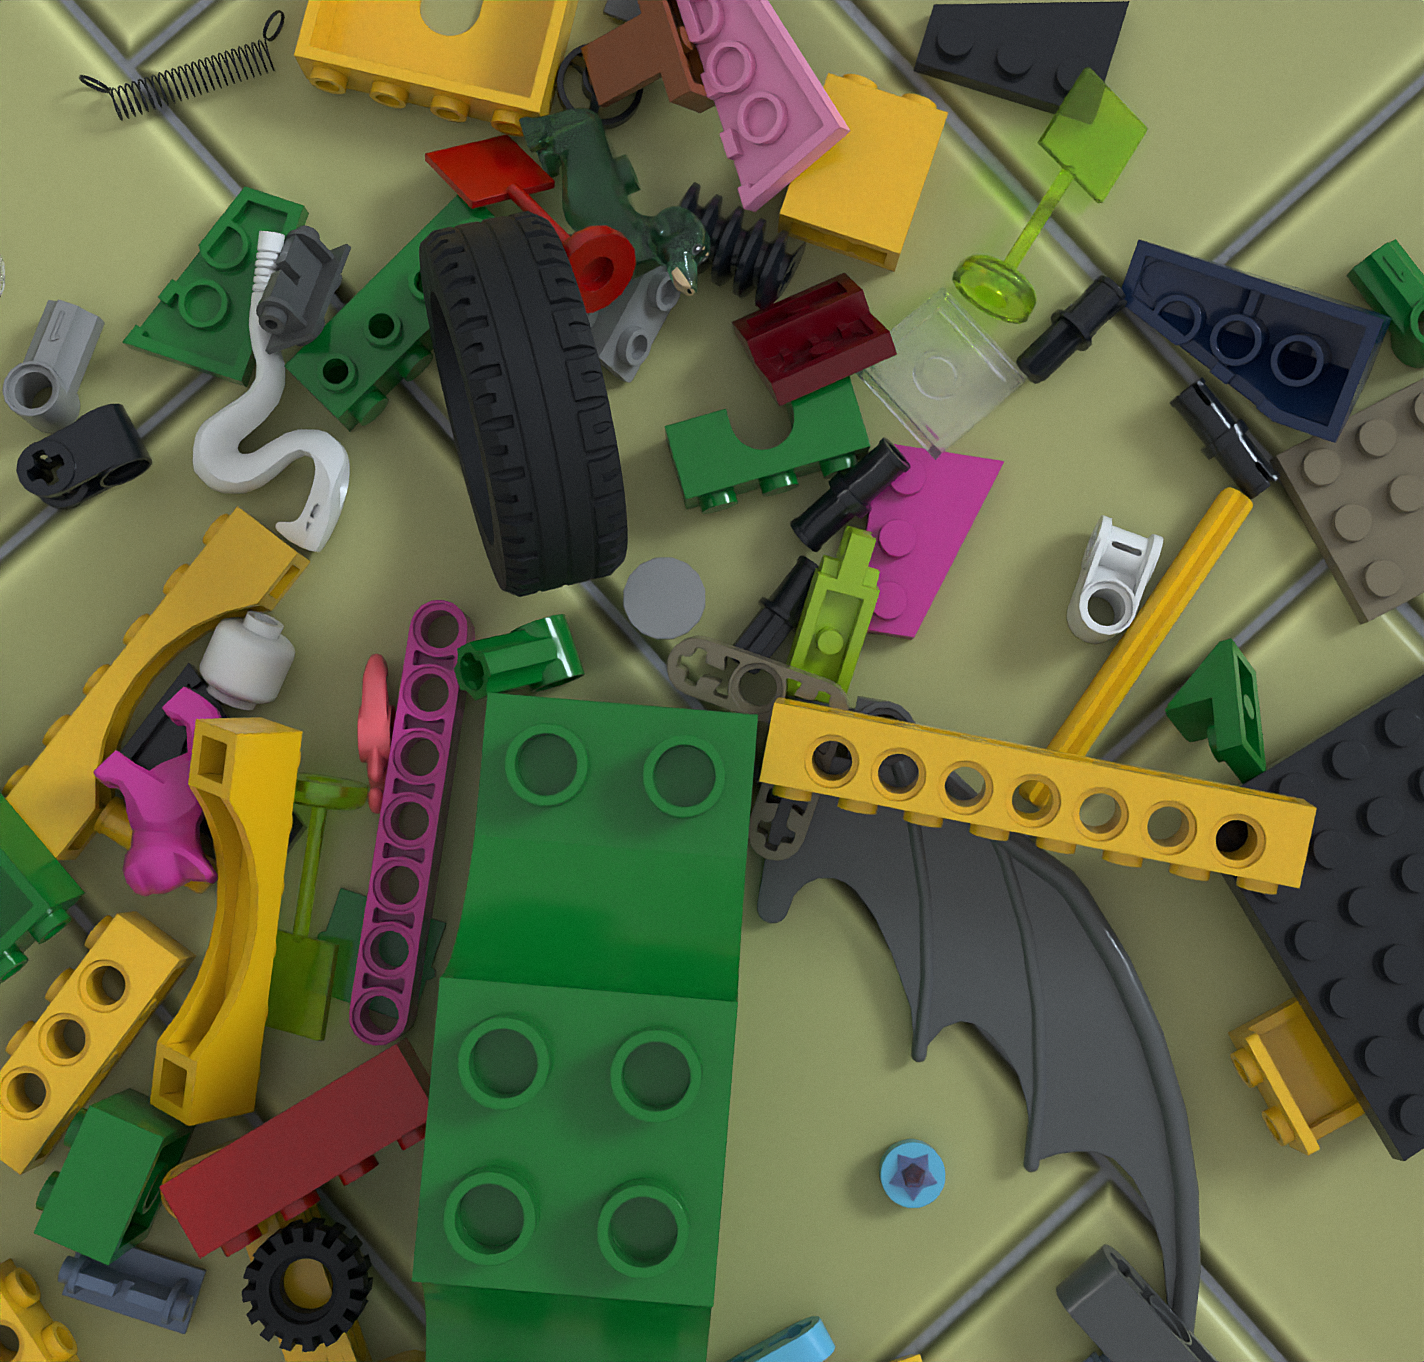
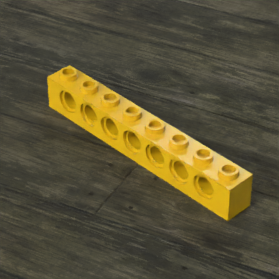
[759,697,1317,894]

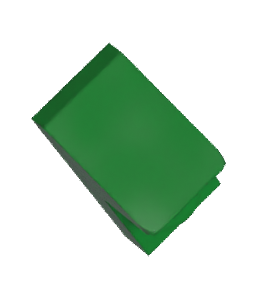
[1165,638,1266,783]

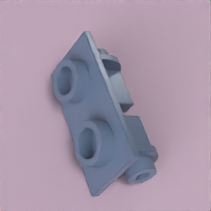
[58,1247,207,1334]

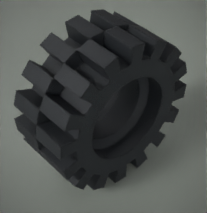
[242,1217,373,1352]

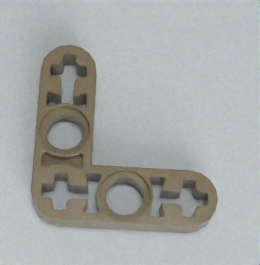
[666,635,849,861]

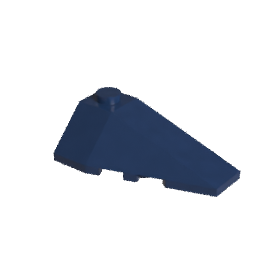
[1121,239,1392,443]

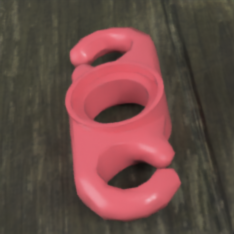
[357,654,396,814]

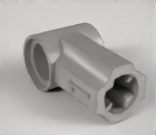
[2,299,105,434]

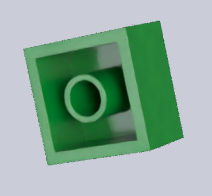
[34,1088,197,1265]

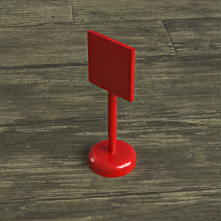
[425,134,636,314]

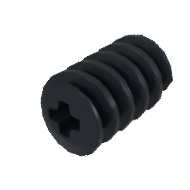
[666,182,806,311]

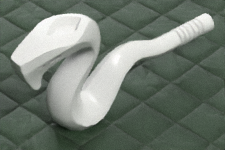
[193,231,350,552]

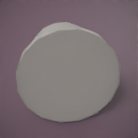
[623,557,705,640]

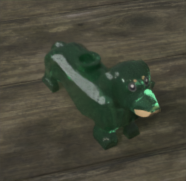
[519,107,711,296]

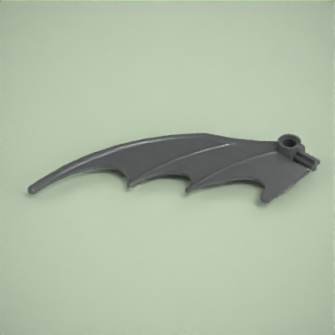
[757,696,1201,1334]

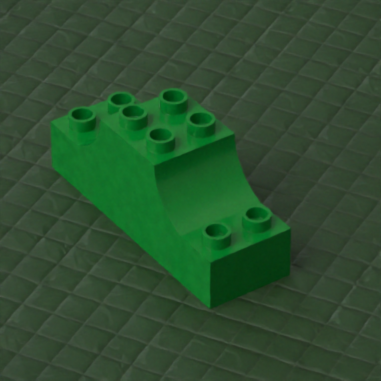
[412,692,758,1362]

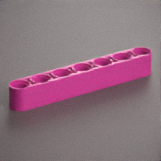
[349,600,475,1046]

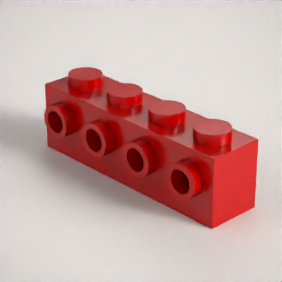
[159,1037,430,1259]

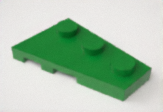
[123,186,309,387]

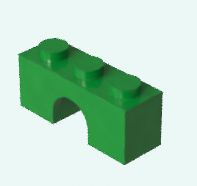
[664,376,871,514]

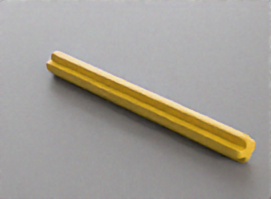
[1019,487,1253,809]

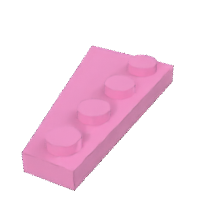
[676,0,851,212]

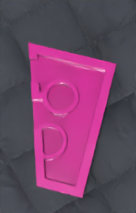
[865,444,1004,640]

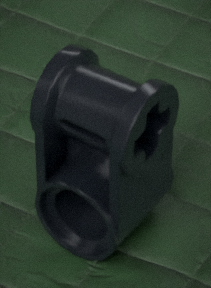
[16,403,153,510]

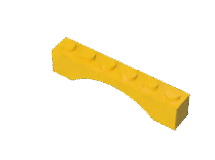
[2,506,311,860]
[150,717,303,1126]

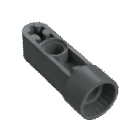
[1056,1244,1219,1362]

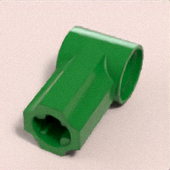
[1347,239,1424,368]
[454,614,585,701]

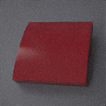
[732,272,897,406]

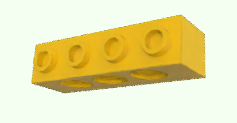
[0,911,196,1175]

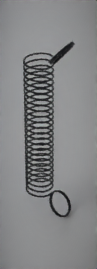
[79,10,285,121]

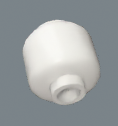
[199,610,295,710]

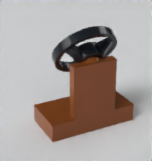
[557,0,715,130]

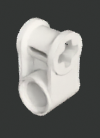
[1066,515,1163,644]

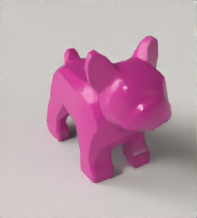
[93,687,221,897]

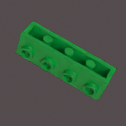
[284,194,495,432]

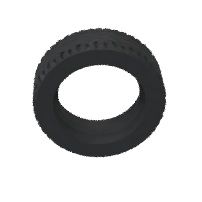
[419,211,628,597]

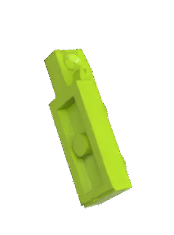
[786,525,880,703]

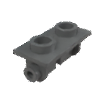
[256,225,351,355]

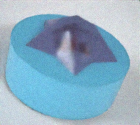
[879,1139,945,1208]

